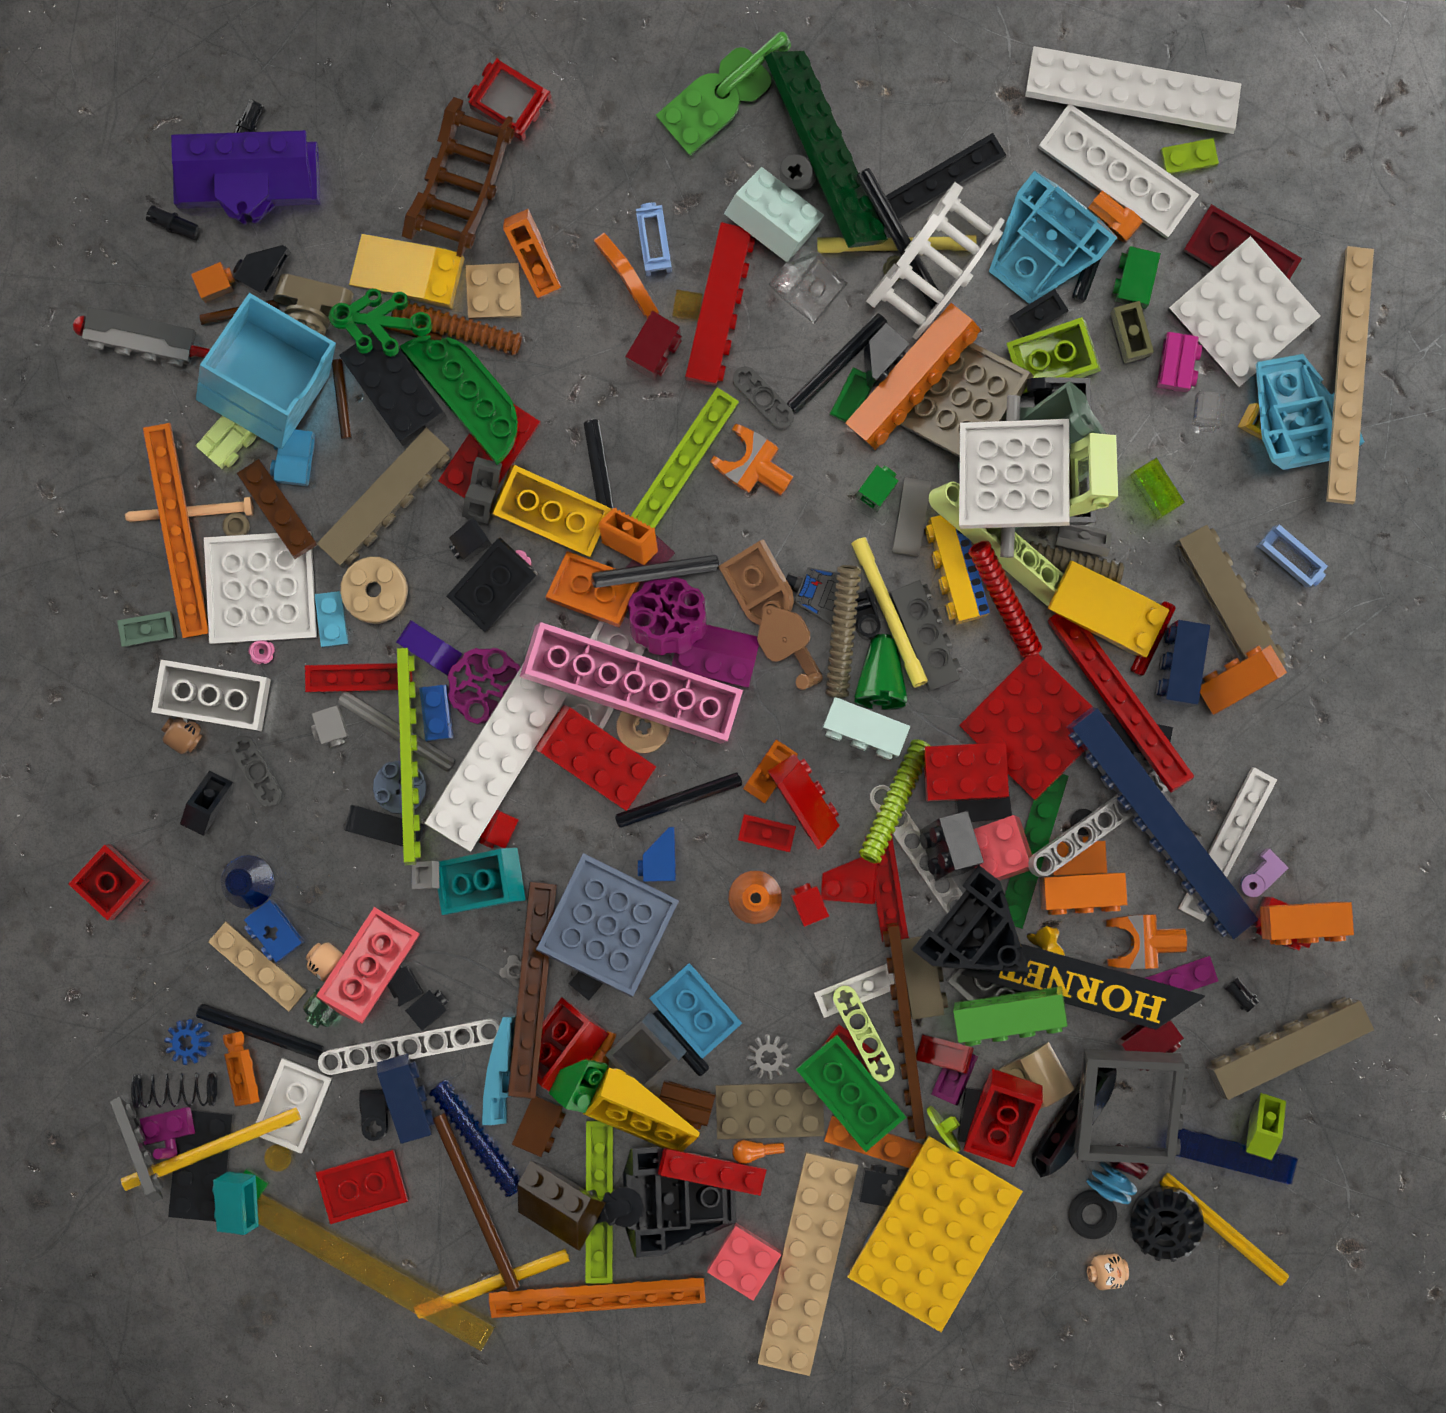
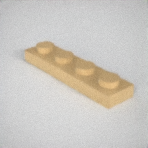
[208,922,307,1012]

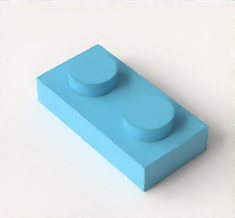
[314,591,349,648]

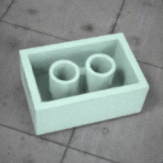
[724,167,824,262]
[822,697,910,761]

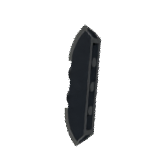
[1032,1067,1117,1178]

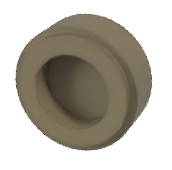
[223,513,250,536]

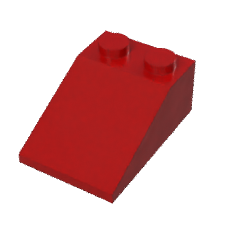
[963,1069,1043,1167]

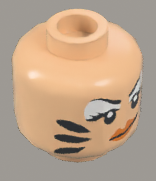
[305,942,343,982]
[1087,1254,1129,1290]

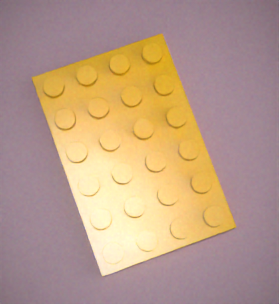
[847,1136,1023,1332]

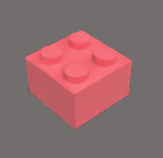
[973,815,1032,881]
[707,1223,782,1301]

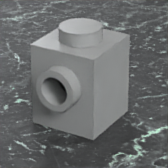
[311,706,350,748]

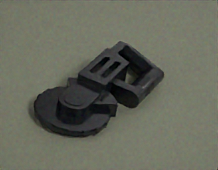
[588,1187,644,1227]

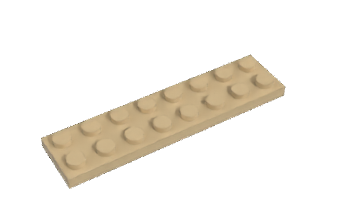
[757,1152,858,1376]

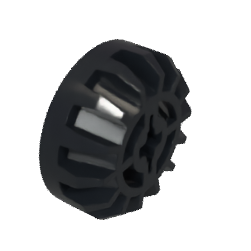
[1130,1186,1204,1262]

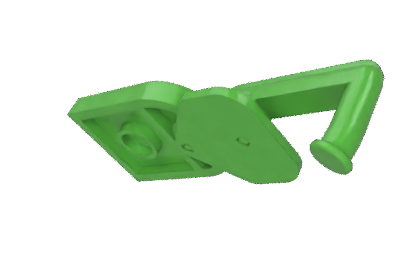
[656,32,791,156]

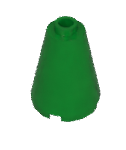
[854,634,908,710]

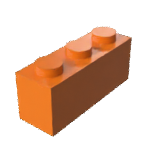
[1200,645,1287,715]

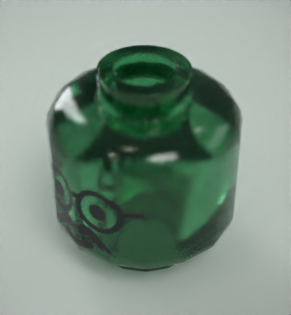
[303,988,340,1028]

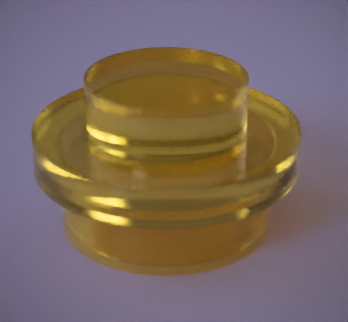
[264,1144,292,1171]

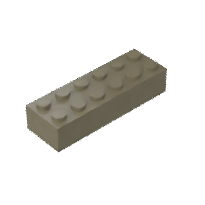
[1206,996,1374,1100]

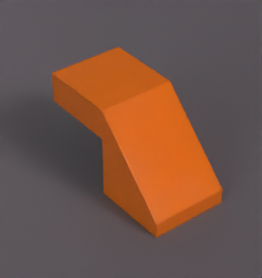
[743,739,798,803]

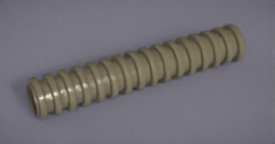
[1024,539,1124,584]
[825,565,861,698]

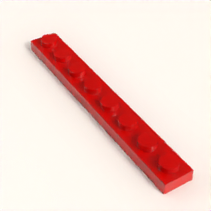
[1048,614,1194,793]

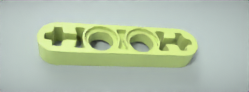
[833,985,895,1082]

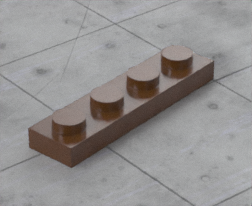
[237,459,317,559]

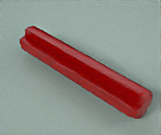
[1131,601,1176,676]

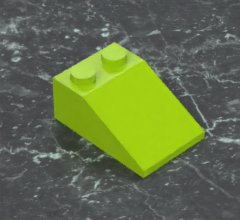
[1006,317,1101,394]

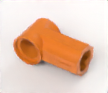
[1087,190,1143,243]

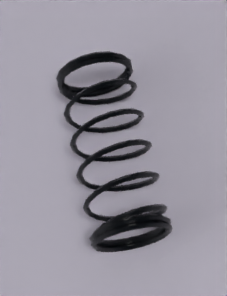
[131,1072,217,1108]

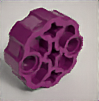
[628,577,707,655]
[448,647,521,725]

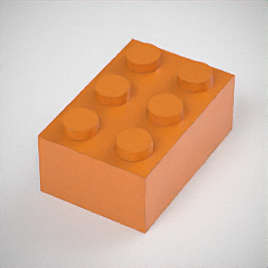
[1039,873,1127,915]
[1260,901,1354,945]

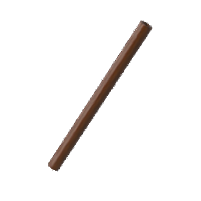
[433,1113,520,1292]

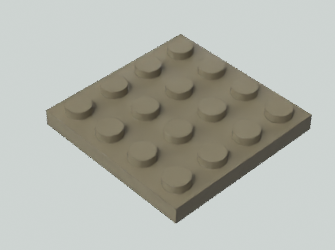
[900,343,1034,457]

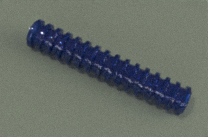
[429,1080,520,1198]

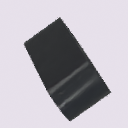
[344,805,425,847]

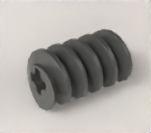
[779,154,817,191]

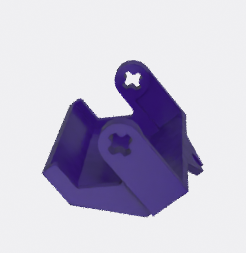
[171,130,320,225]

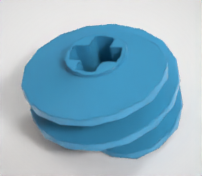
[1086,1162,1137,1204]

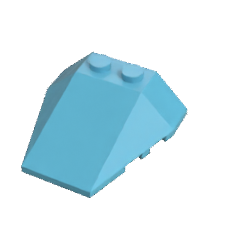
[989,171,1118,304]
[1256,354,1365,470]

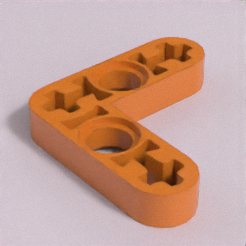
[593,232,659,319]

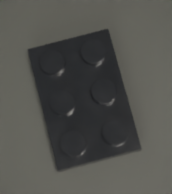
[446,538,539,632]

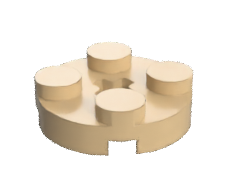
[617,711,670,753]

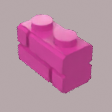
[1156,332,1202,392]

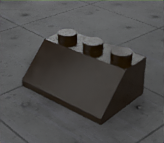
[518,1161,606,1251]

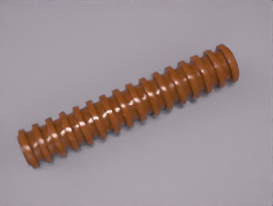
[391,299,522,356]

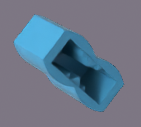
[270,429,315,487]

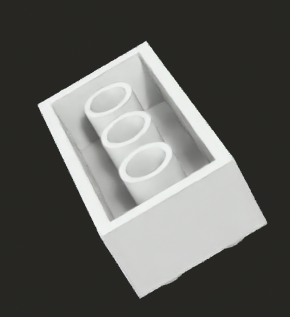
[151,660,271,732]

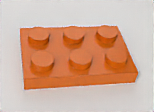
[546,551,641,628]

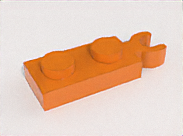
[223,1031,260,1107]

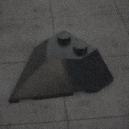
[912,865,1030,973]

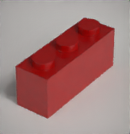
[790,883,829,927]

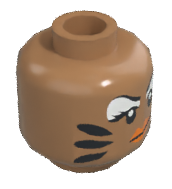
[161,717,203,754]

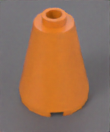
[728,871,782,924]

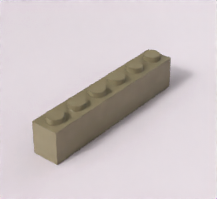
[317,427,452,568]
[1175,525,1286,665]

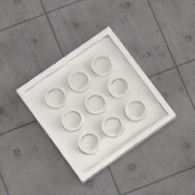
[1169,236,1320,387]
[959,419,1070,529]
[204,531,317,644]

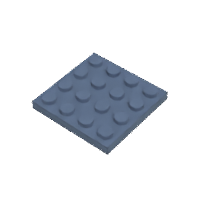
[536,853,679,997]

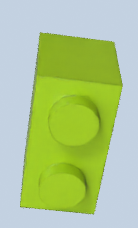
[1246,1093,1286,1160]

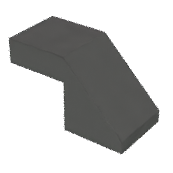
[462,457,502,523]

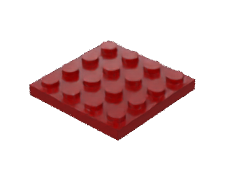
[959,650,1111,801]

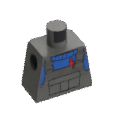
[786,567,840,625]

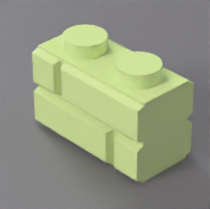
[195,416,257,469]

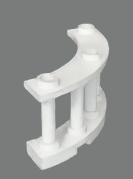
[866,182,1005,340]

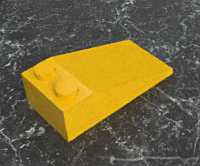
[349,234,465,310]
[490,465,612,557]
[1047,560,1169,658]
[583,1068,700,1151]

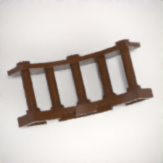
[402,97,515,257]

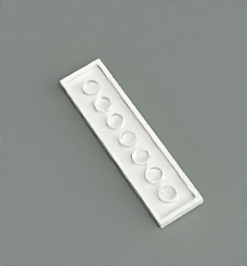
[1025,46,1241,134]
[424,663,568,852]

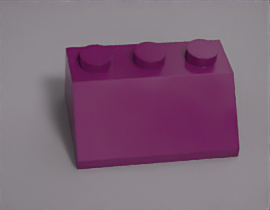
[671,624,759,689]

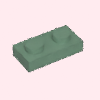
[117,611,176,647]

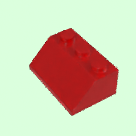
[768,754,840,850]
[537,997,609,1091]

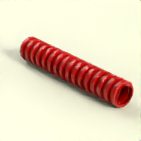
[968,541,1042,658]

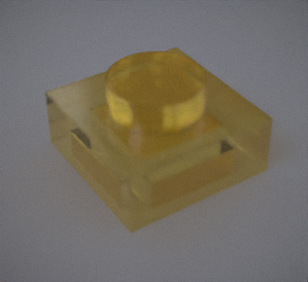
[672,290,703,321]

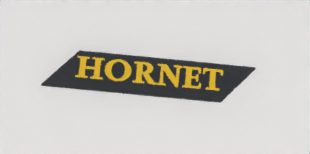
[961,944,1205,1029]

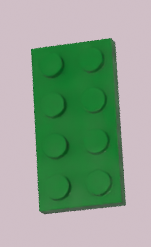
[796,1034,907,1152]

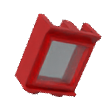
[467,58,552,141]

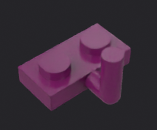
[140,1107,195,1159]

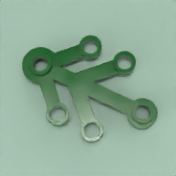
[329,289,432,357]

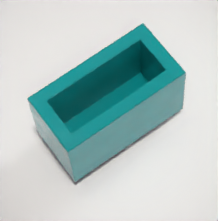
[212,1172,259,1235]

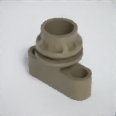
[273,274,354,336]

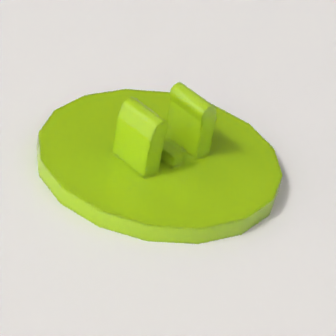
[926,1106,961,1153]

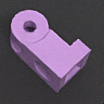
[1239,848,1288,897]

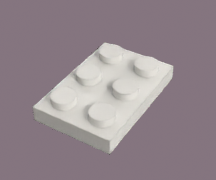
[256,1058,332,1153]

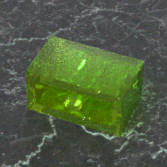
[1130,457,1185,520]

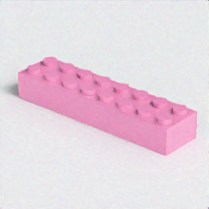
[520,622,743,744]

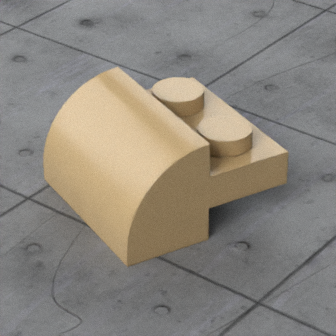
[999,1042,1075,1109]

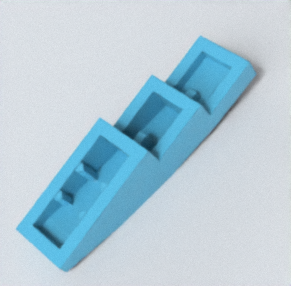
[482,1016,515,1125]

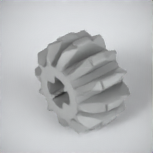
[746,1034,792,1080]

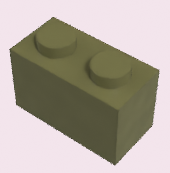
[1110,301,1154,364]

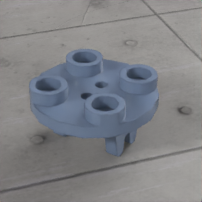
[373,761,426,814]

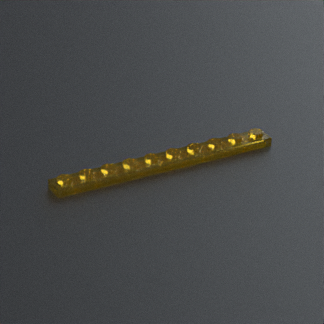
[257,1194,495,1351]

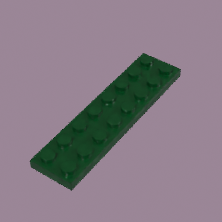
[764,51,888,248]

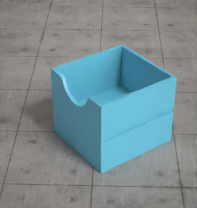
[196,293,336,449]

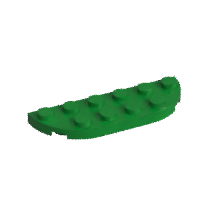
[400,335,518,465]

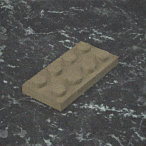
[716,1082,824,1140]

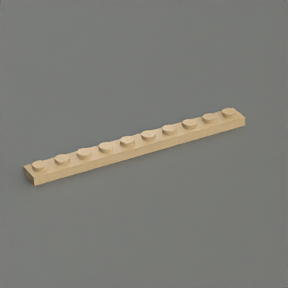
[1326,246,1374,505]

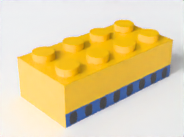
[924,515,990,625]

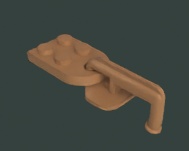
[718,539,823,690]

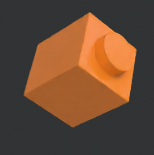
[191,262,236,303]

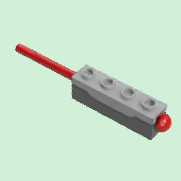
[73,307,210,367]

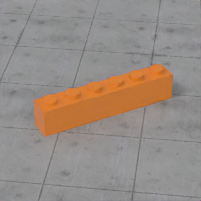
[845,303,981,450]

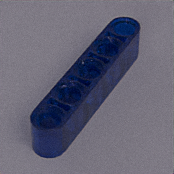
[1176,1128,1298,1185]

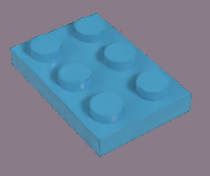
[649,963,742,1059]

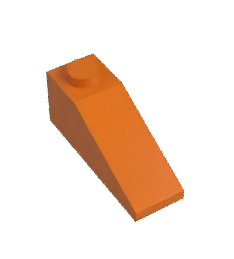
[503,209,561,298]

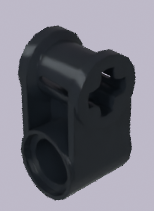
[854,586,881,640]
[359,1089,389,1141]

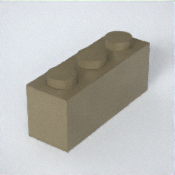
[901,935,948,1020]

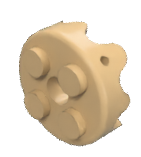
[340,557,408,624]

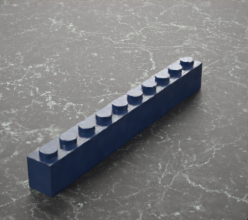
[1066,707,1259,940]

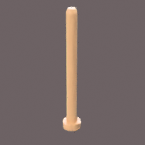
[125,497,254,522]

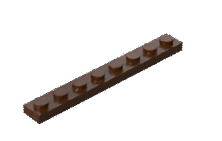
[507,882,557,1099]
[883,923,927,1140]

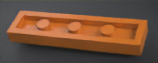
[824,1115,923,1168]

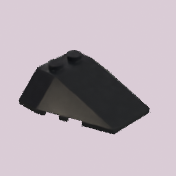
[623,1147,737,1258]

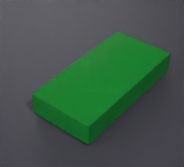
[829,367,873,423]

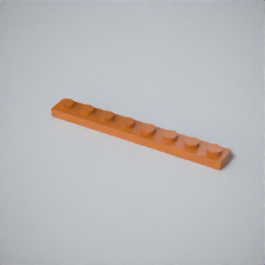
[143,423,209,638]
[489,1278,706,1318]

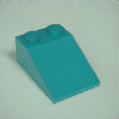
[437,848,526,915]

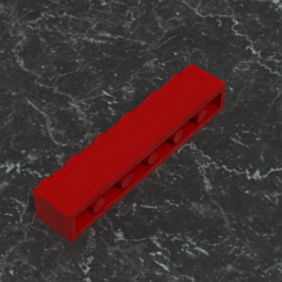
[685,222,756,387]

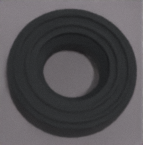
[1068,1190,1117,1239]

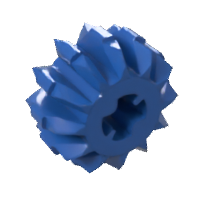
[164,1019,211,1065]

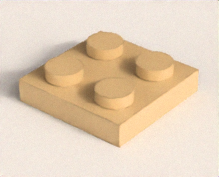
[466,263,522,319]

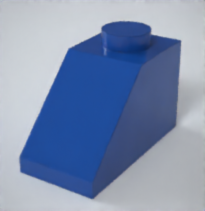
[638,827,676,882]

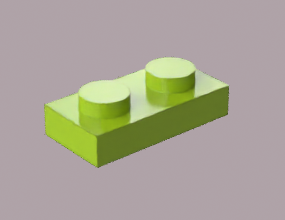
[1161,138,1219,175]

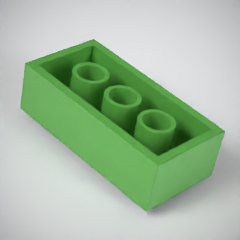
[953,986,1067,1046]

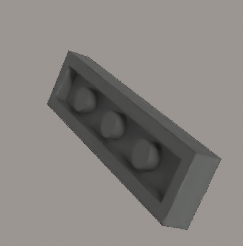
[110,1097,163,1203]

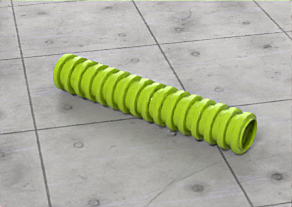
[859,739,930,863]

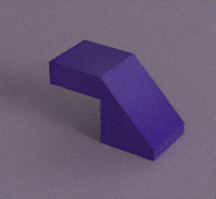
[396,620,462,676]

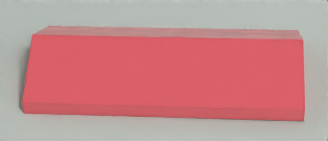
[316,907,420,1024]

